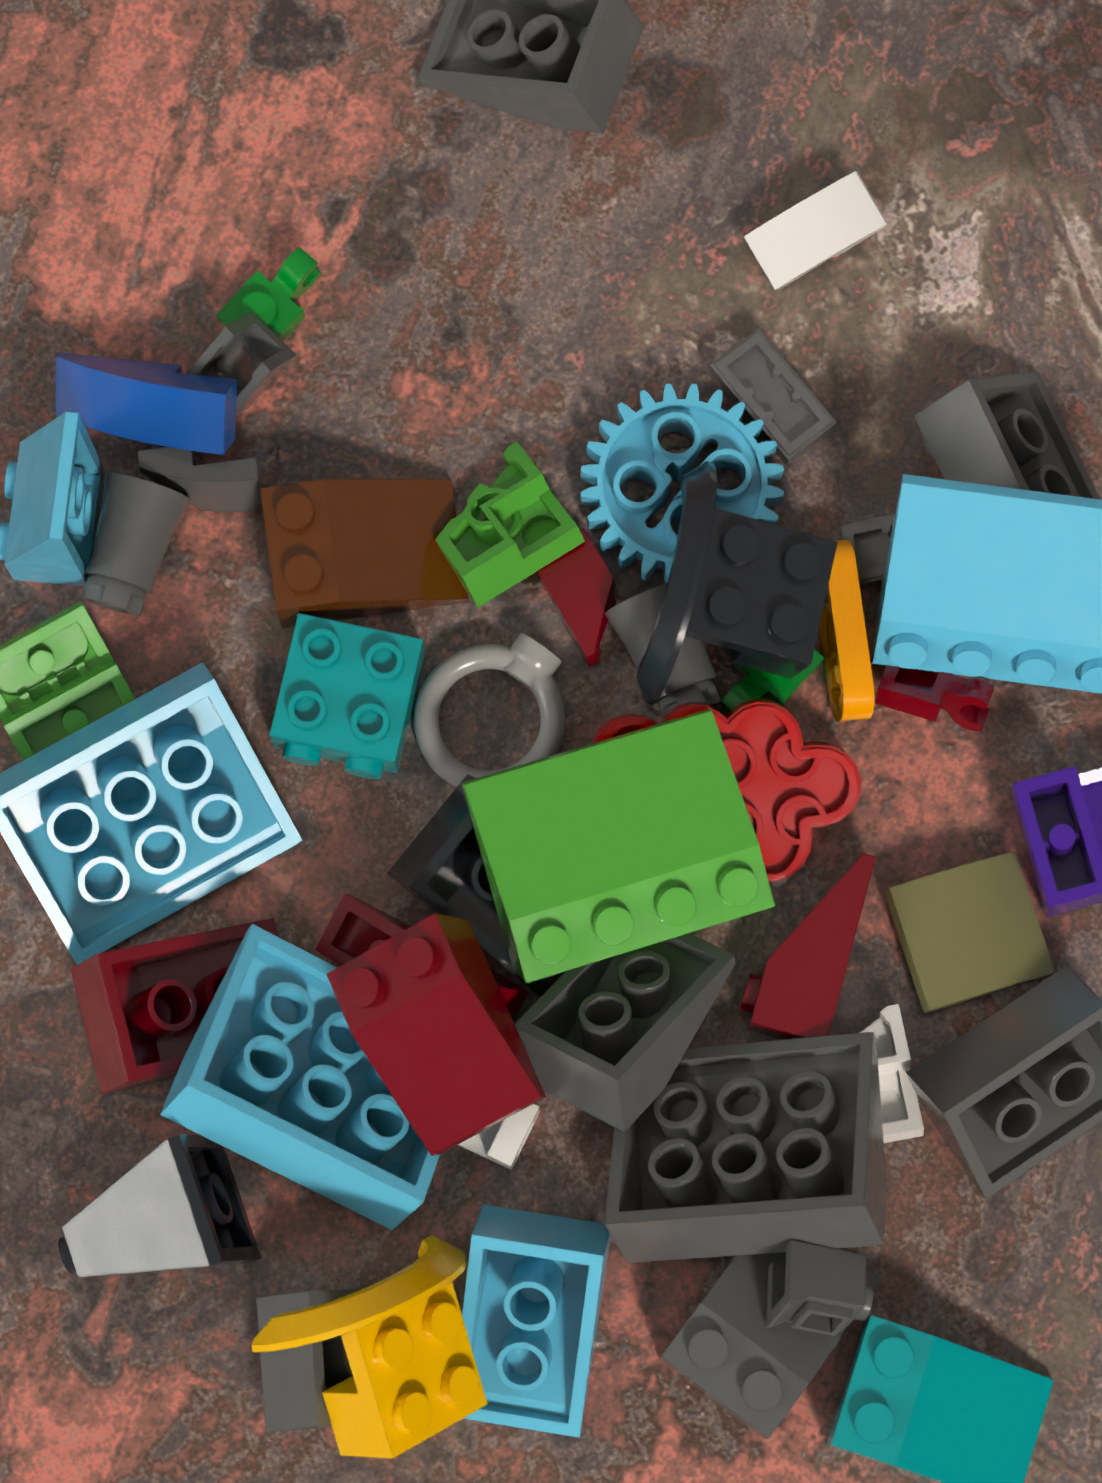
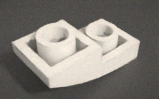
[744,171,889,290]

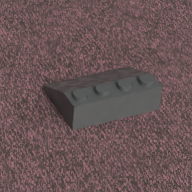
[605,1032,887,1263]

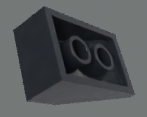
[387,774,566,997]

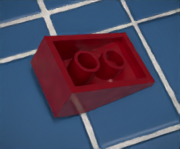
[326,913,546,1156]
[70,918,278,1095]

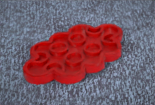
[591,699,861,882]

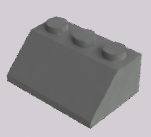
[914,371,1100,499]
[906,966,1102,1199]

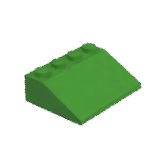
[462,709,775,983]

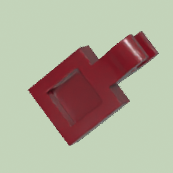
[875,665,995,731]

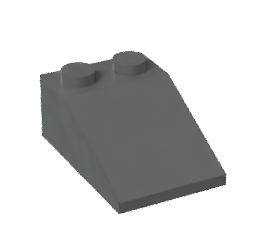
[417,0,644,133]
[515,933,736,1132]
[659,1248,881,1439]

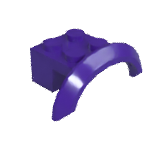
[1011,766,1102,917]

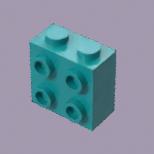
[269,613,425,779]

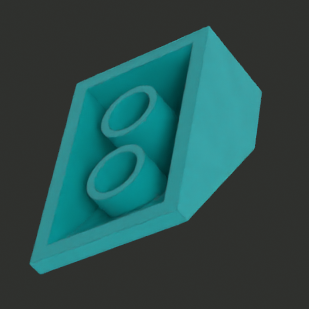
[826,1315,1054,1483]

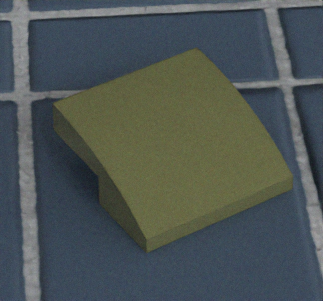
[884,851,1056,1013]

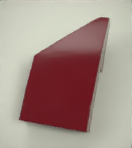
[534,528,617,667]

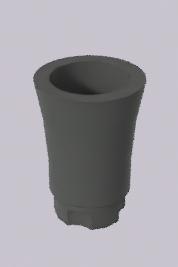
[81,472,190,616]
[605,583,723,718]

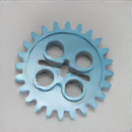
[580,383,784,583]

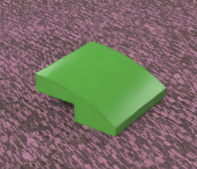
[0,601,135,760]

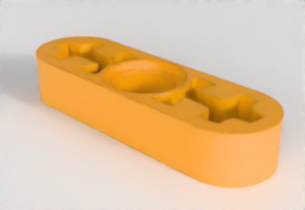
[819,539,875,722]

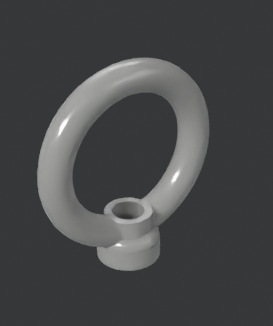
[414,633,566,787]

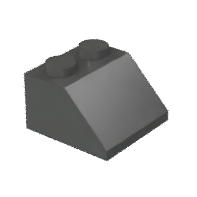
[256,1289,362,1432]

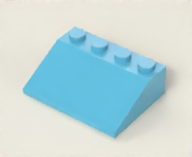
[872,474,1102,694]
[0,662,303,965]
[160,924,440,1230]

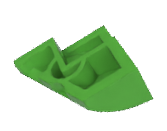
[435,442,585,608]

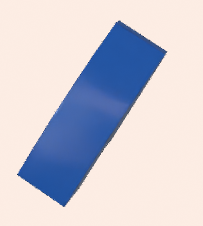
[55,352,237,455]

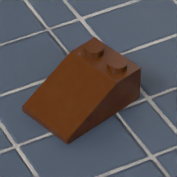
[260,479,469,629]

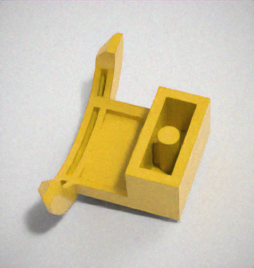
[251,1235,487,1459]

